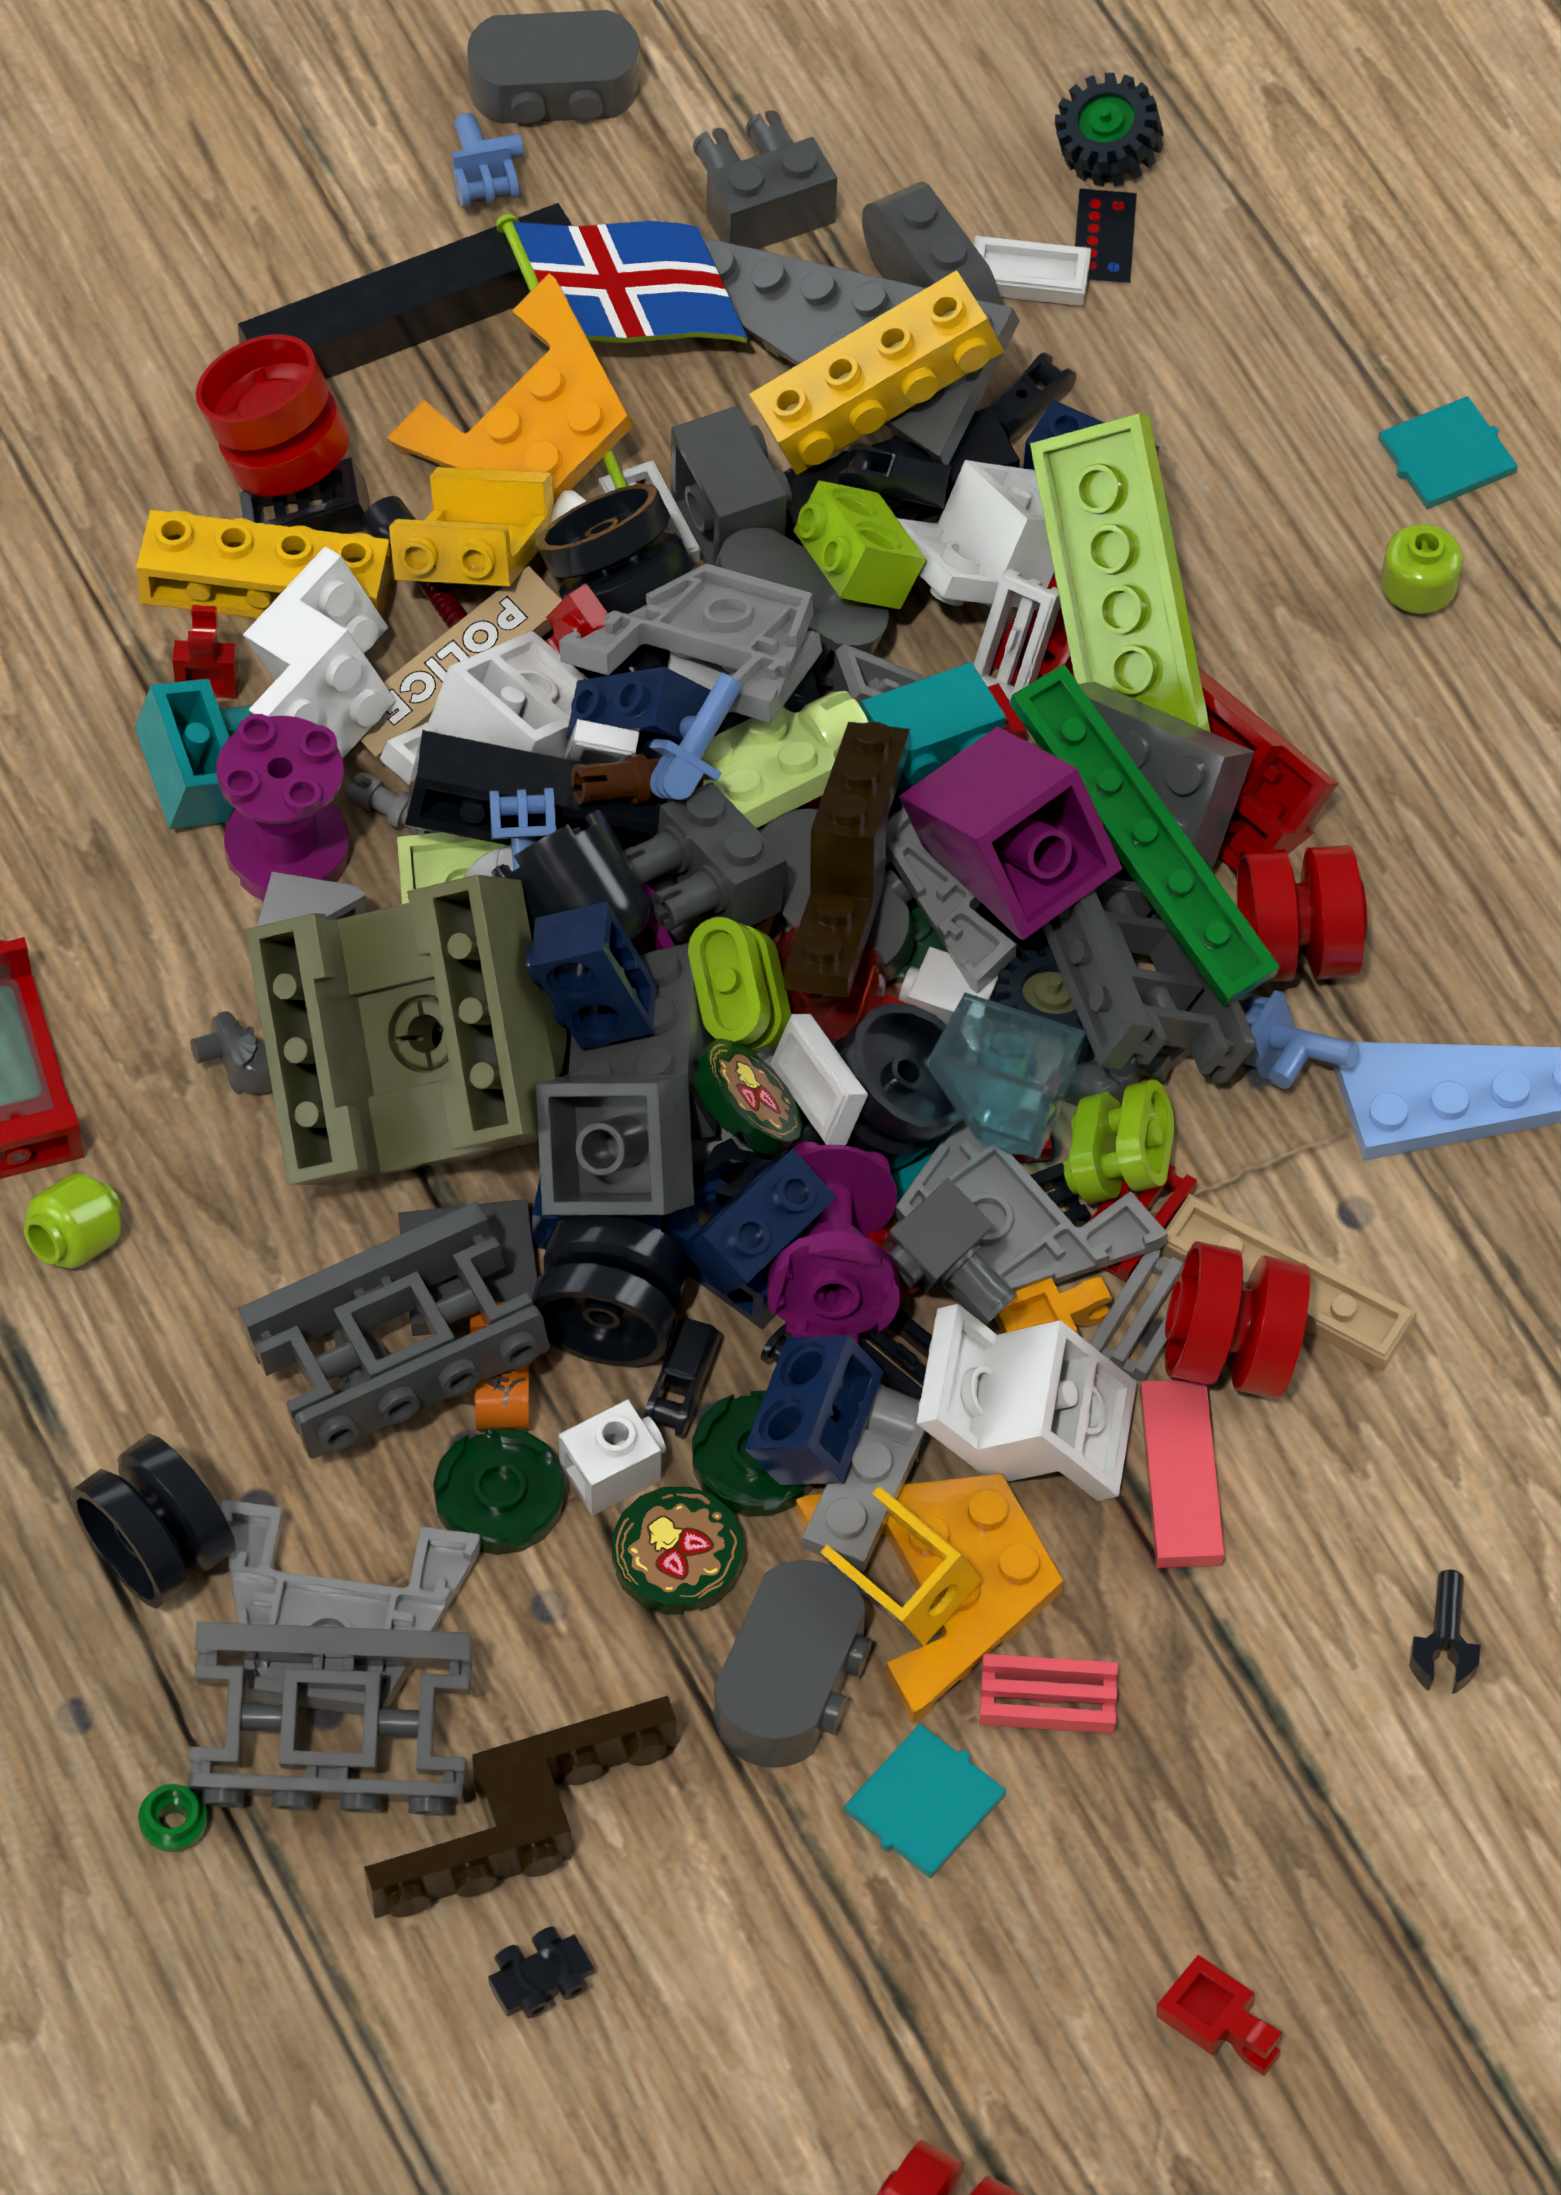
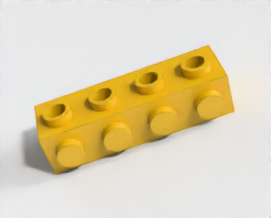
[749,270,1004,475]
[136,509,391,618]

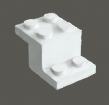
[897,460,1054,610]
[243,546,395,758]
[380,630,588,786]
[916,1304,1137,1501]

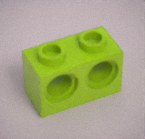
[793,480,926,609]

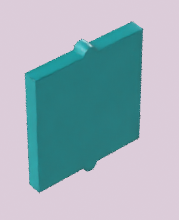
[1378,396,1518,510]
[844,1724,1007,1879]

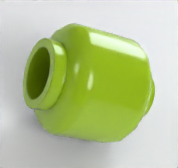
[1381,524,1463,614]
[24,1173,121,1269]

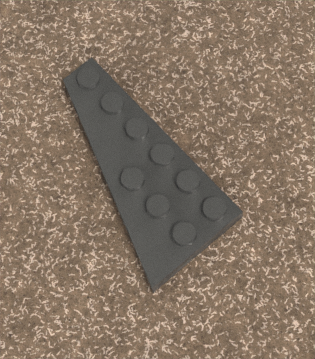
[705,238,1020,465]

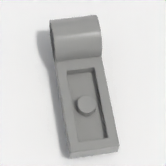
[802,1384,932,1572]

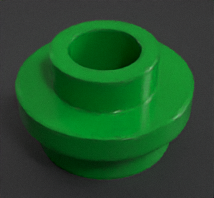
[138,1784,207,1852]

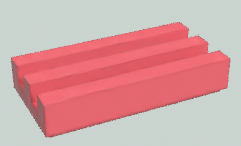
[979,1654,1118,1734]

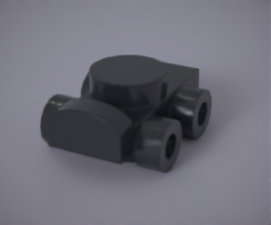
[488,1926,594,2018]

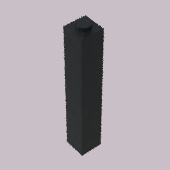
[238,202,573,379]

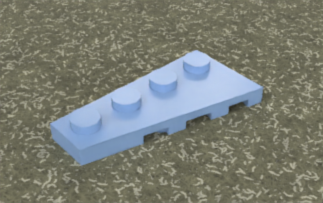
[1332,1042,1561,1161]

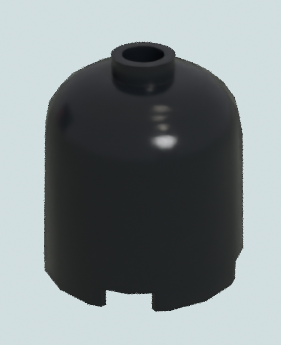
[491,809,650,941]

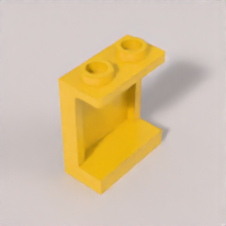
[389,467,554,586]

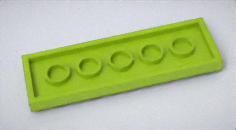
[1030,413,1210,732]

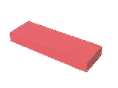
[1139,1380,1224,1568]

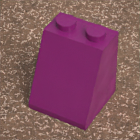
[899,726,1122,940]

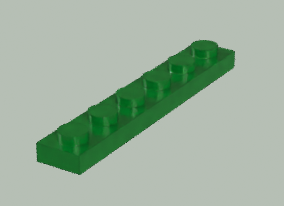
[1009,664,1280,1007]

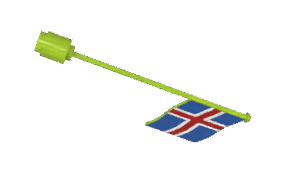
[496,213,747,489]

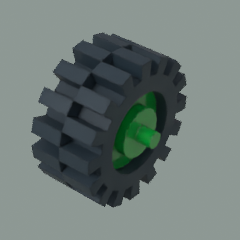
[1055,73,1164,186]

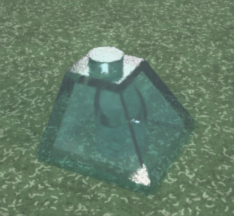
[927,992,1086,1159]

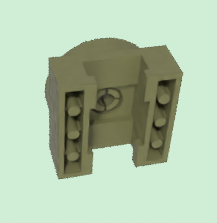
[245,874,567,1185]

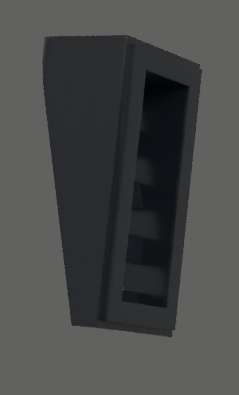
[239,457,370,534]

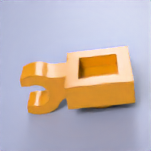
[994,1277,1112,1334]

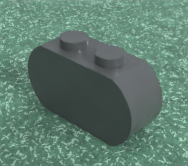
[467,10,639,124]
[862,182,1001,305]
[714,527,889,686]
[760,809,915,990]
[713,1560,872,1767]

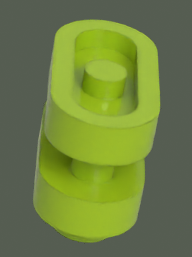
[688,917,791,1053]
[1064,1079,1174,1204]

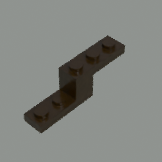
[784,722,910,998]
[364,1696,676,1919]

